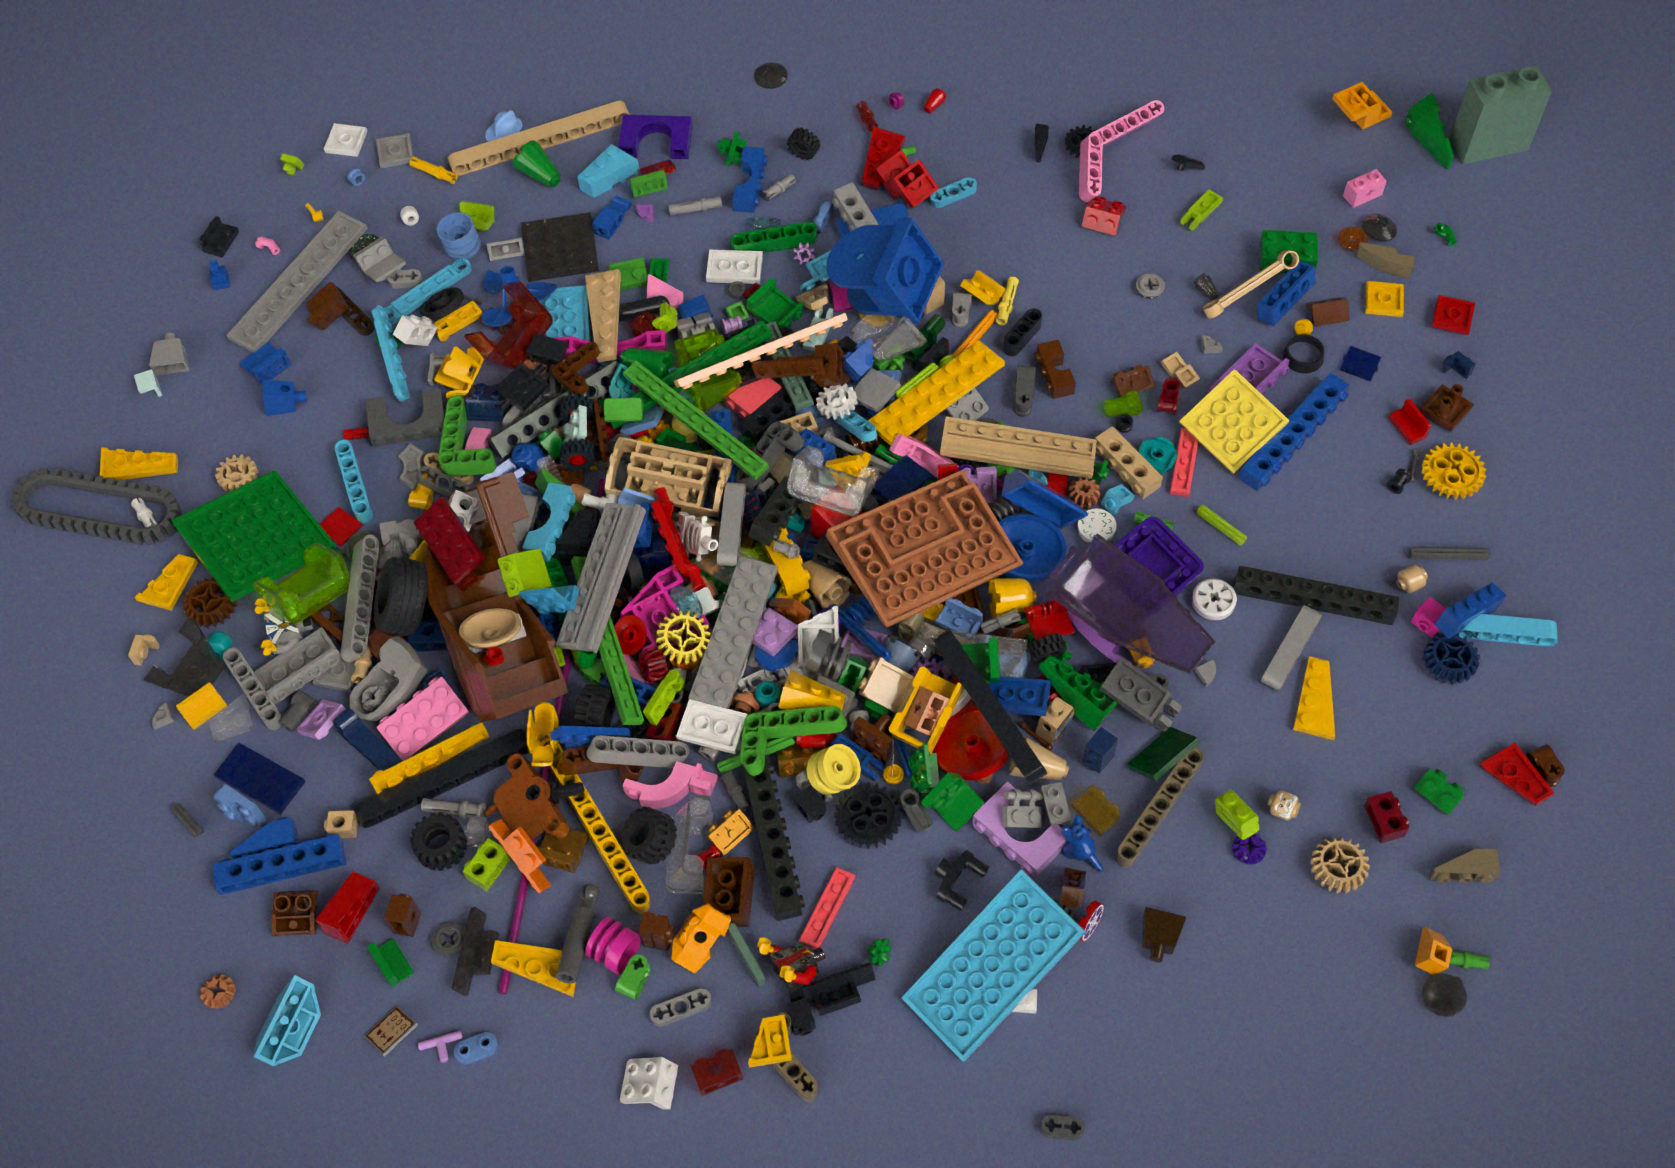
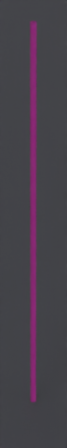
[498,479,606,995]

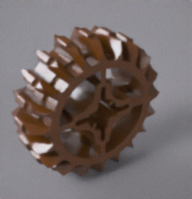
[183,577,238,628]

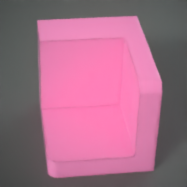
[689,763,718,798]

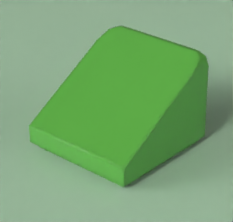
[724,301,749,321]

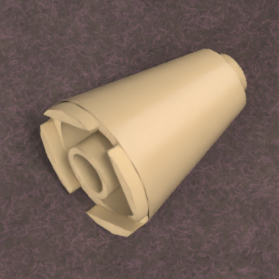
[802,560,852,609]
[1009,736,1069,780]

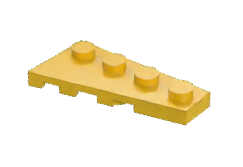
[100,447,178,481]
[1293,656,1335,740]
[491,940,576,997]

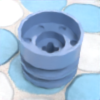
[436,212,481,260]

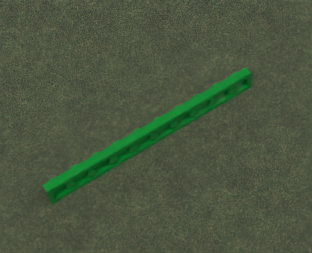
[609,320,773,429]

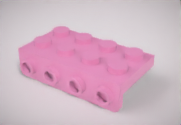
[376,677,470,761]

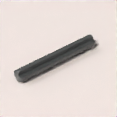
[1410,547,1490,560]

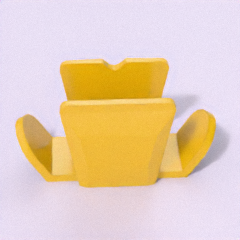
[434,346,484,399]
[526,702,559,766]

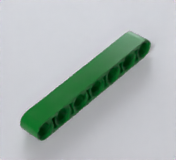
[544,557,598,669]

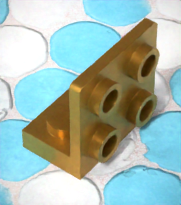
[536,826,589,873]

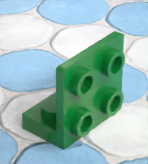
[959,637,1001,684]
[909,744,939,795]
[921,772,984,831]

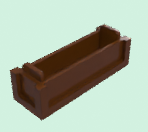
[1060,868,1086,908]

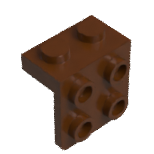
[306,282,349,331]

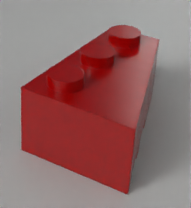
[315,872,380,944]

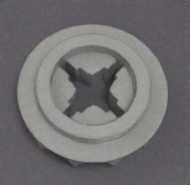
[1136,274,1165,299]

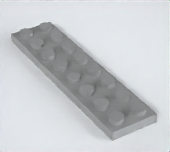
[689,556,778,709]

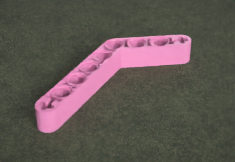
[1079,100,1164,202]

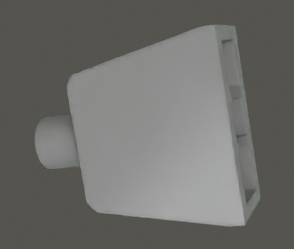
[149,333,190,376]

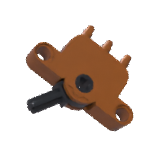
[484,754,585,840]

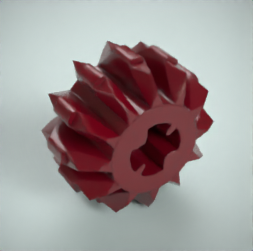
[638,647,668,683]

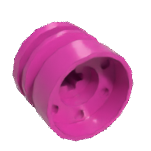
[585,917,641,975]

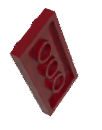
[414,497,485,584]

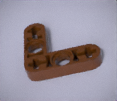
[552,342,600,396]

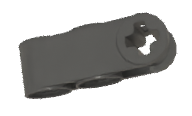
[1014,365,1036,417]

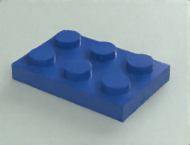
[988,676,1051,716]

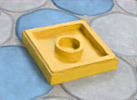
[1365,281,1404,317]

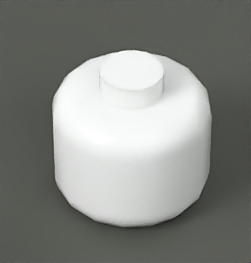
[400,206,419,226]

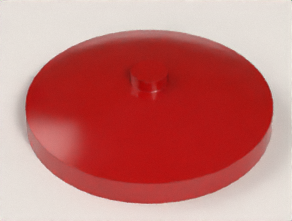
[933,705,1010,781]

